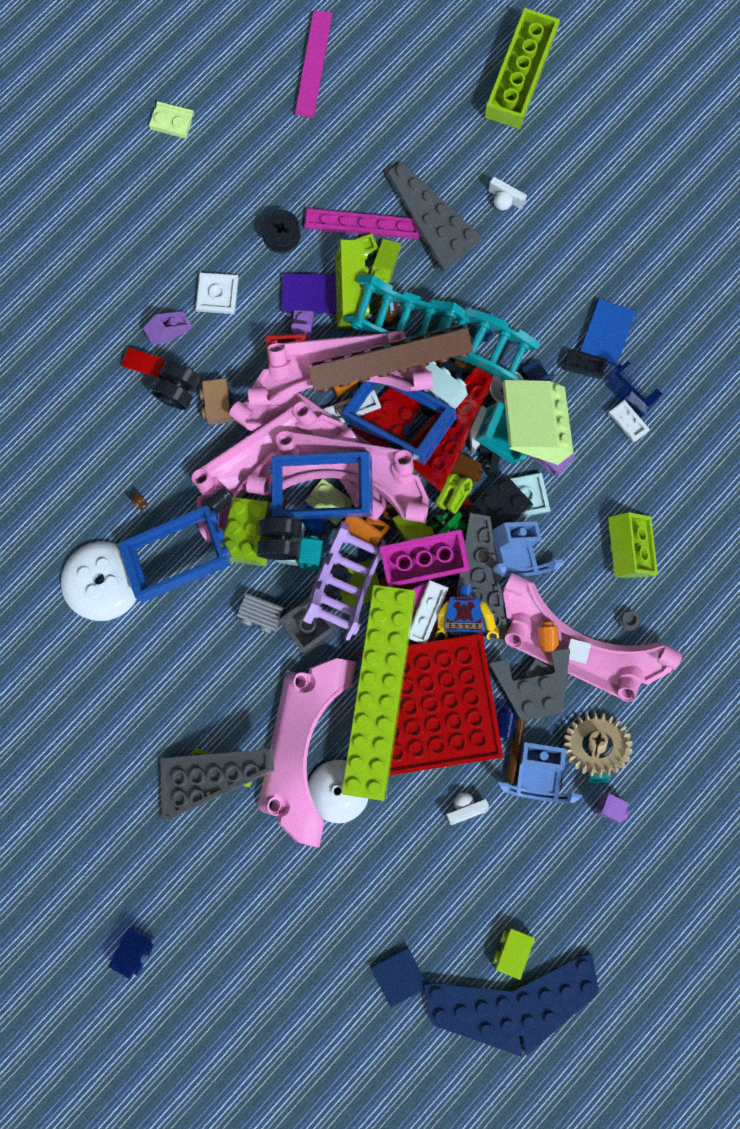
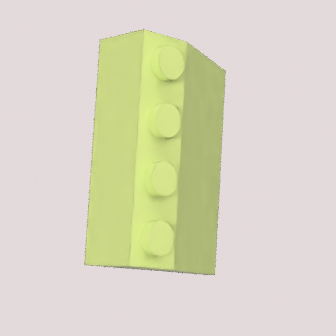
[502,380,573,465]

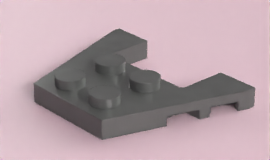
[490,648,570,721]

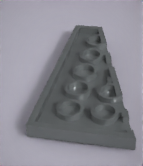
[387,162,483,273]
[449,513,507,644]
[160,749,274,822]

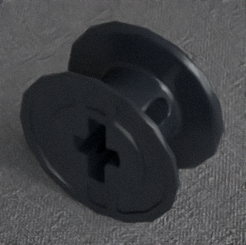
[261,209,301,254]

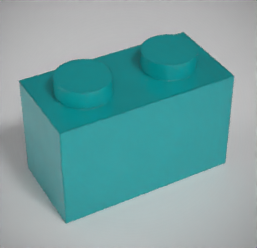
[299,536,324,572]

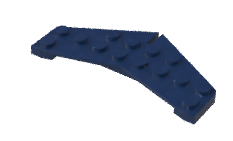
[424,953,599,1057]

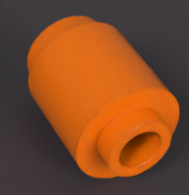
[537,621,559,652]

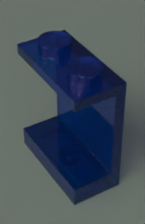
[607,361,662,418]

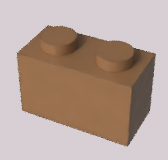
[200,379,232,425]

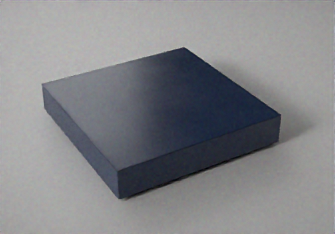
[371,947,427,1007]

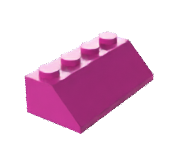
[380,530,471,587]

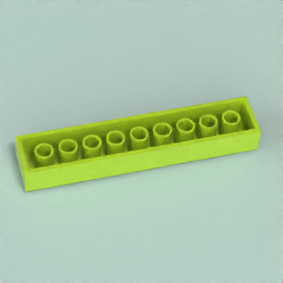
[342,585,416,801]

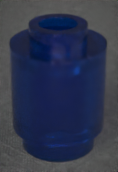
[301,506,329,536]
[496,708,517,739]

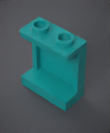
[475,401,527,464]

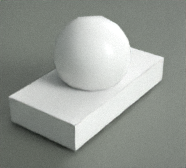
[489,177,527,211]
[447,793,489,826]

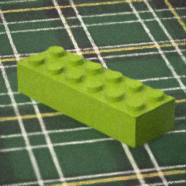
[485,8,560,129]

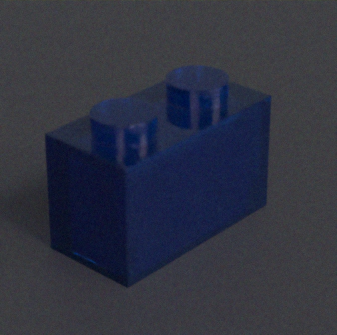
[108,925,155,979]

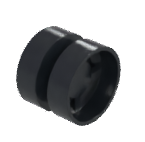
[149,360,202,411]
[256,517,302,560]

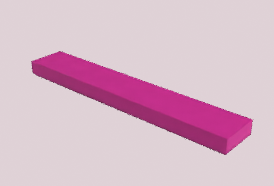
[295,10,332,118]
[304,208,420,240]

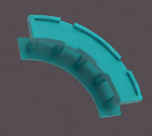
[344,275,466,338]
[436,307,540,382]

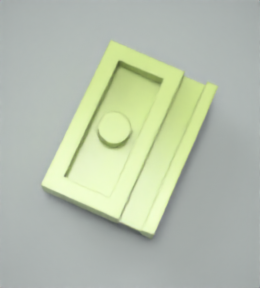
[149,101,194,138]
[305,478,354,526]

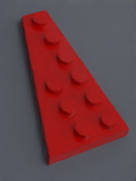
[351,361,441,449]
[409,366,493,492]

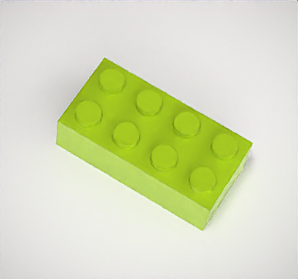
[335,239,369,330]

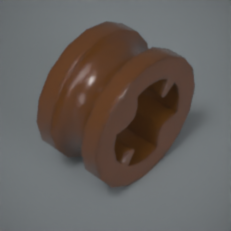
[129,491,148,511]
[383,503,399,523]

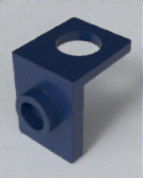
[521,359,555,382]

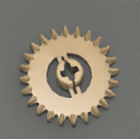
[563,712,633,777]

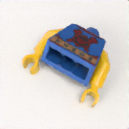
[435,585,499,640]

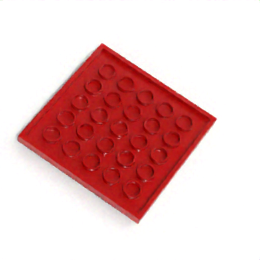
[360,634,503,776]

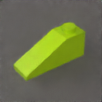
[370,239,401,296]

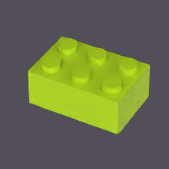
[223,498,272,567]

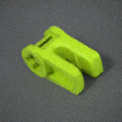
[436,473,473,514]

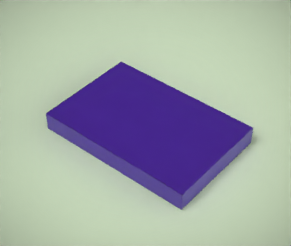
[282,273,337,314]

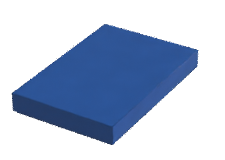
[580,299,636,366]

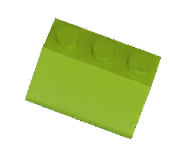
[608,512,658,578]

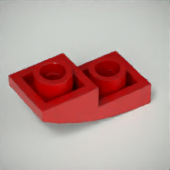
[122,348,164,379]

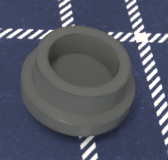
[619,610,640,631]

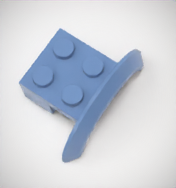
[492,521,563,578]
[498,742,582,803]

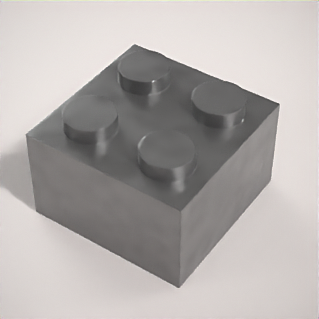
[279,598,337,656]

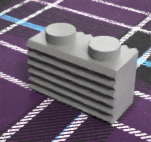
[237,593,285,634]

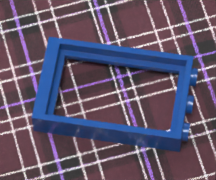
[342,382,457,465]
[269,452,373,520]
[118,505,231,603]

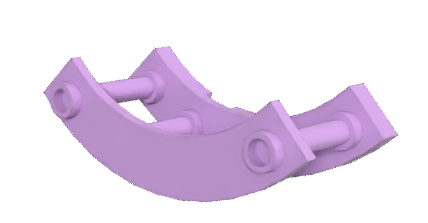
[303,521,386,641]

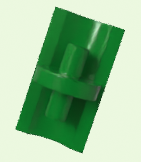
[431,512,467,535]

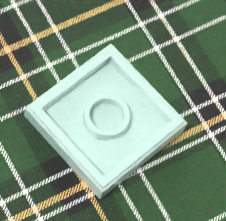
[510,472,550,518]

